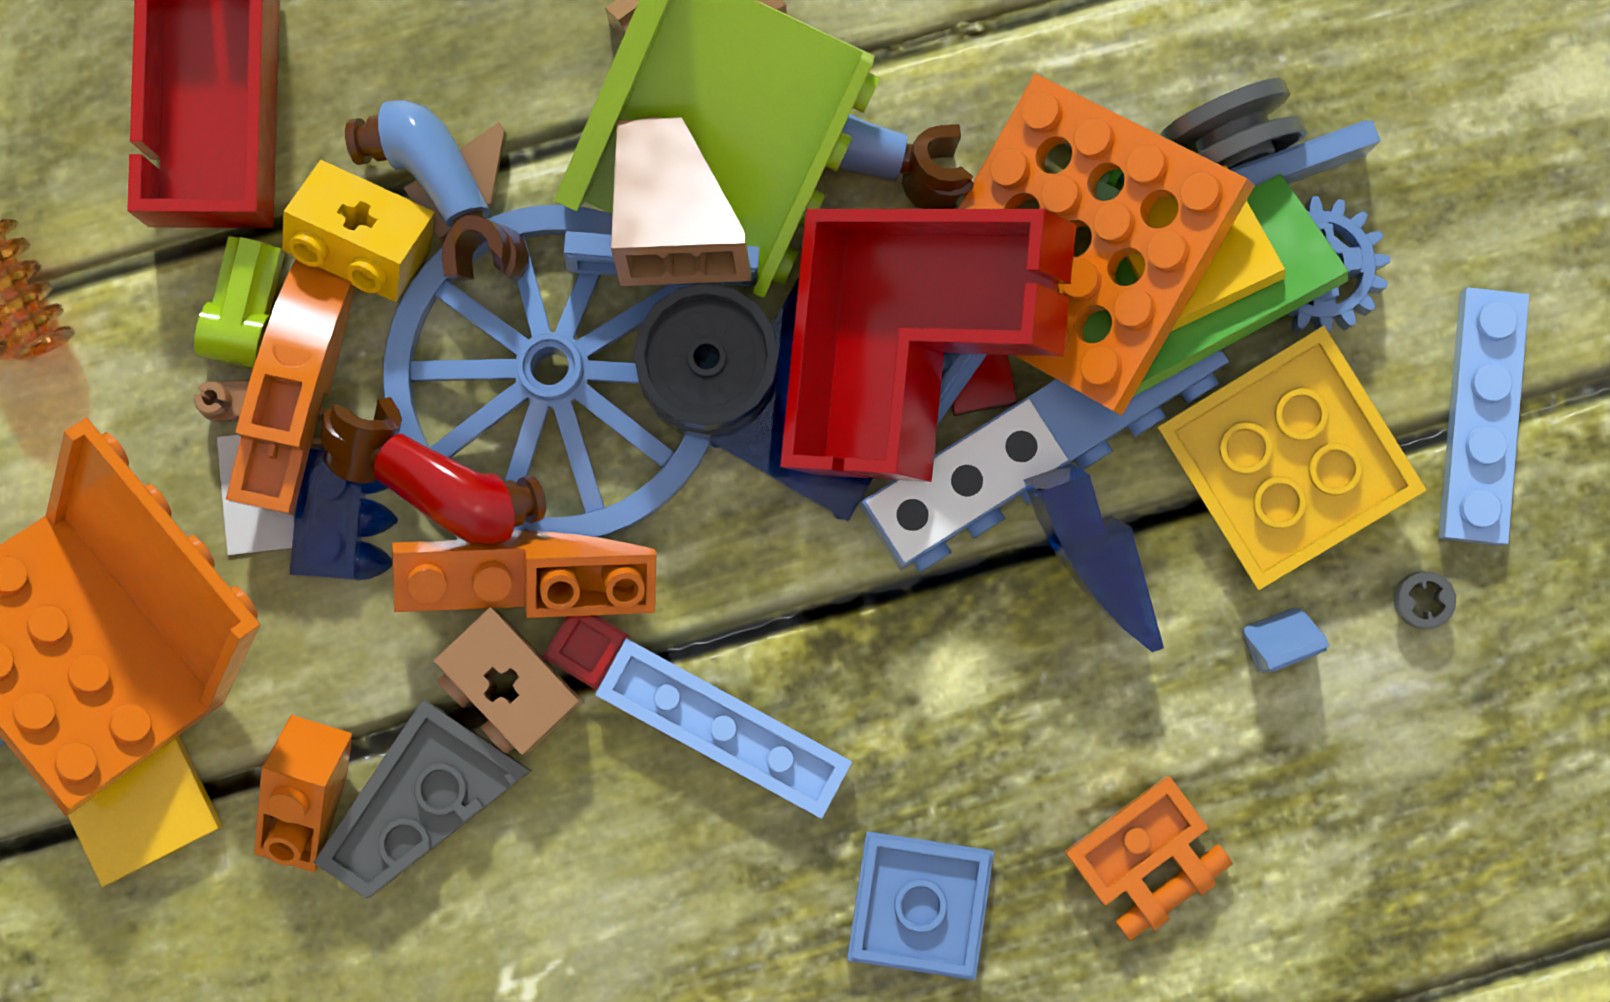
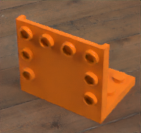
[0,417,261,817]

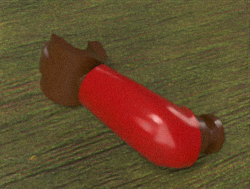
[320,397,546,544]

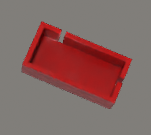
[127,0,280,228]

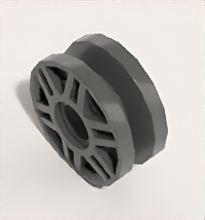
[1160,78,1307,169]

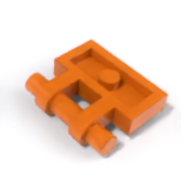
[1064,776,1233,941]

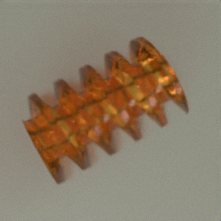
[0,219,75,360]

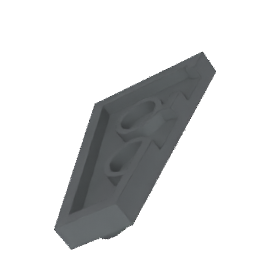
[313,700,532,899]

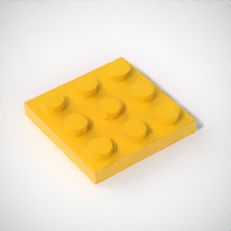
[1157,326,1427,591]

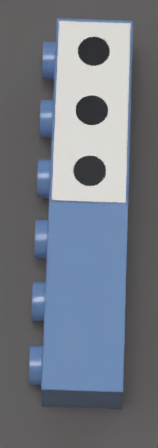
[860,350,1229,573]

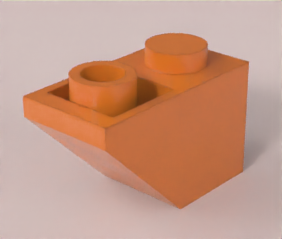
[254,715,353,873]

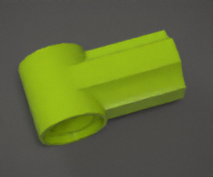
[194,236,285,369]

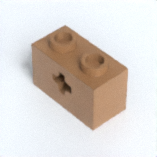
[433,607,584,755]

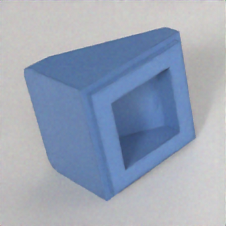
[1243,608,1330,673]

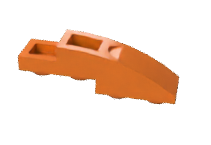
[226,259,356,516]
[392,530,657,618]

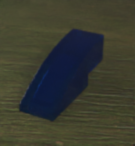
[1023,463,1164,652]

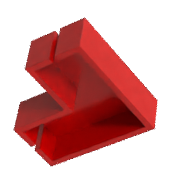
[780,209,1076,482]

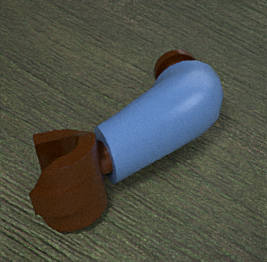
[345,100,529,281]
[839,114,974,209]

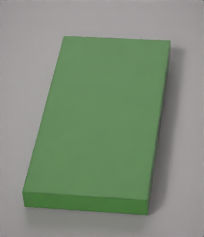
[1083,173,1349,397]

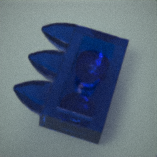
[290,449,398,581]

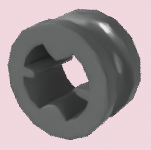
[1394,572,1456,629]

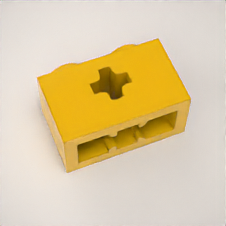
[282,160,435,302]

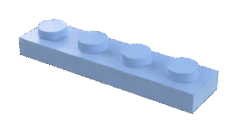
[1438,287,1530,546]
[595,638,852,819]

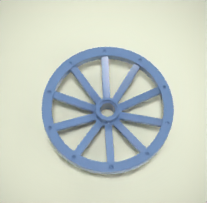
[384,205,718,538]

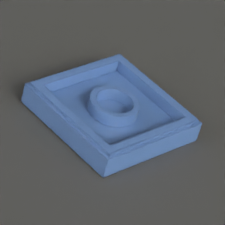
[847,831,994,980]

